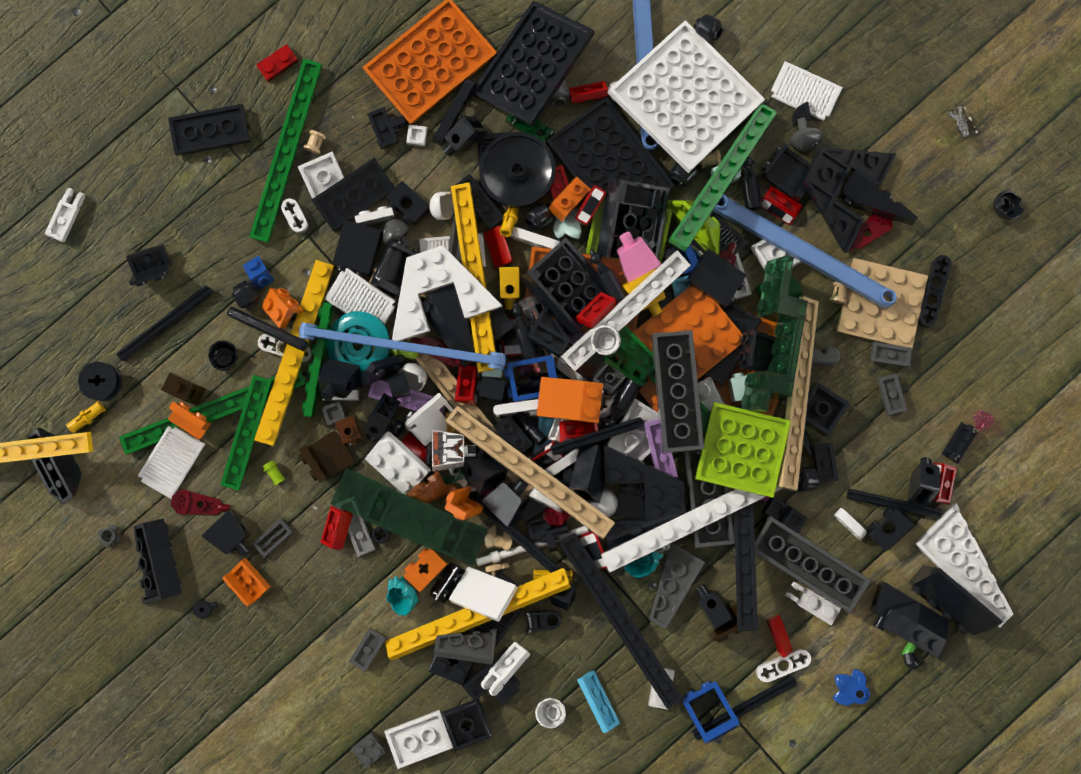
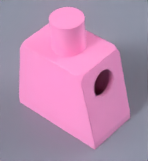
[617,232,661,282]

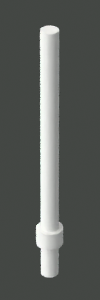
[476,526,589,566]

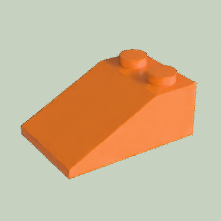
[536,377,603,423]

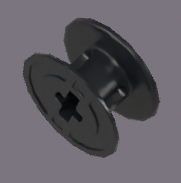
[78,362,122,401]

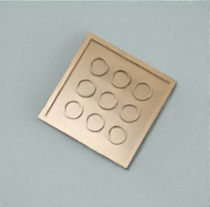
[836,258,928,348]

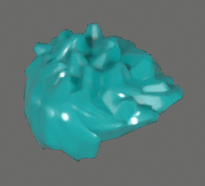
[624,550,663,578]
[386,576,419,616]

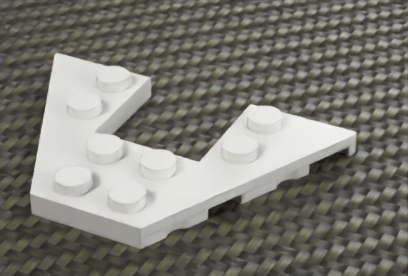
[392,245,503,341]

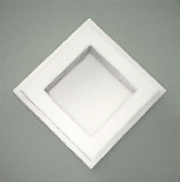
[406,125,428,147]

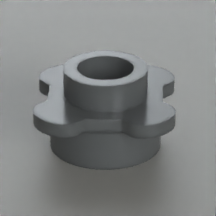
[98,525,121,547]

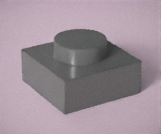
[321,401,346,426]

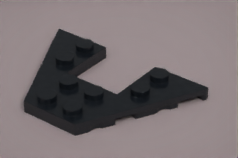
[802,147,896,253]
[604,444,685,551]

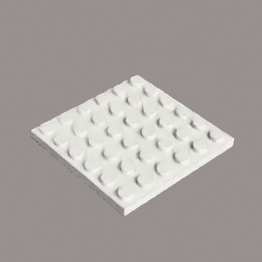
[607,20,765,173]

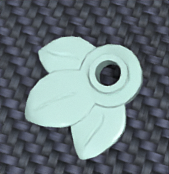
[553,209,584,239]

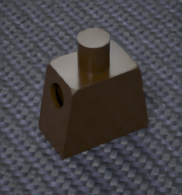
[161,372,206,406]

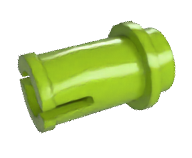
[263,460,285,486]

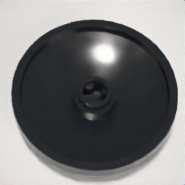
[479,132,555,208]

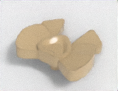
[485,526,512,551]
[484,563,509,576]

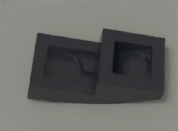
[762,496,807,533]

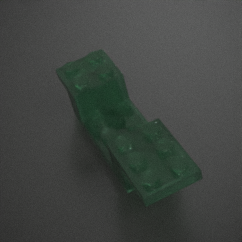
[741,255,808,412]
[330,468,488,565]

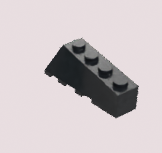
[134,518,182,604]

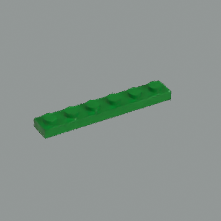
[302,302,334,418]
[220,374,273,491]

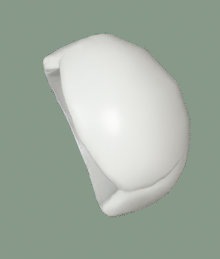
[429,192,454,220]
[591,325,621,356]
[399,363,427,391]
[589,488,618,518]
[535,698,566,729]

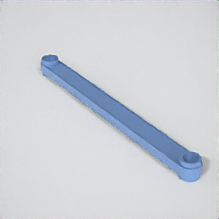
[632,0,659,152]
[713,195,897,308]
[299,323,506,370]

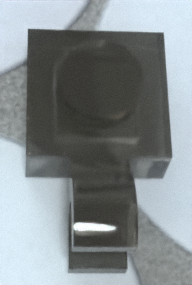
[949,105,978,138]

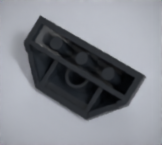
[27,428,82,505]
[881,602,949,660]

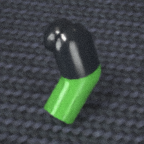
[902,642,919,669]

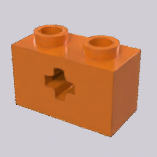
[549,176,591,222]
[403,547,448,592]

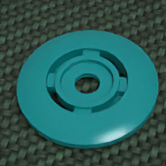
[326,311,390,375]

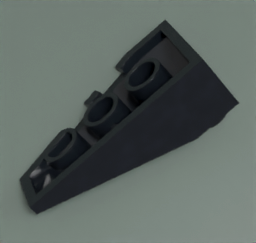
[839,168,918,226]
[421,283,475,367]

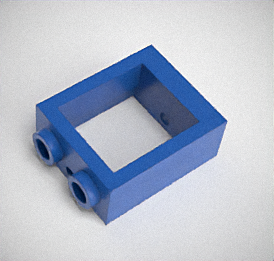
[504,355,557,402]
[682,681,740,745]

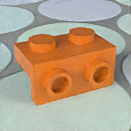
[262,288,303,329]
[168,401,211,440]
[444,486,484,520]
[222,558,271,607]

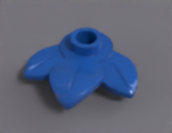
[833,669,870,706]

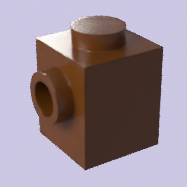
[335,416,363,447]

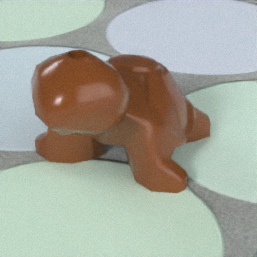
[406,471,461,504]

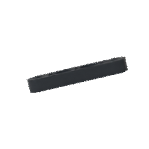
[433,78,476,146]
[918,255,951,327]

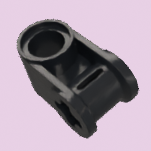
[524,610,562,633]

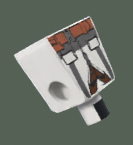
[432,430,476,471]

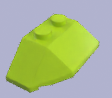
[667,200,720,255]

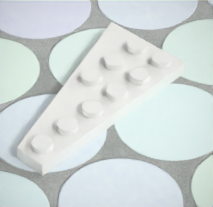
[914,503,1013,628]

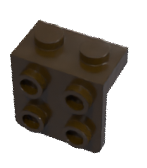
[299,431,354,483]
[708,600,743,643]

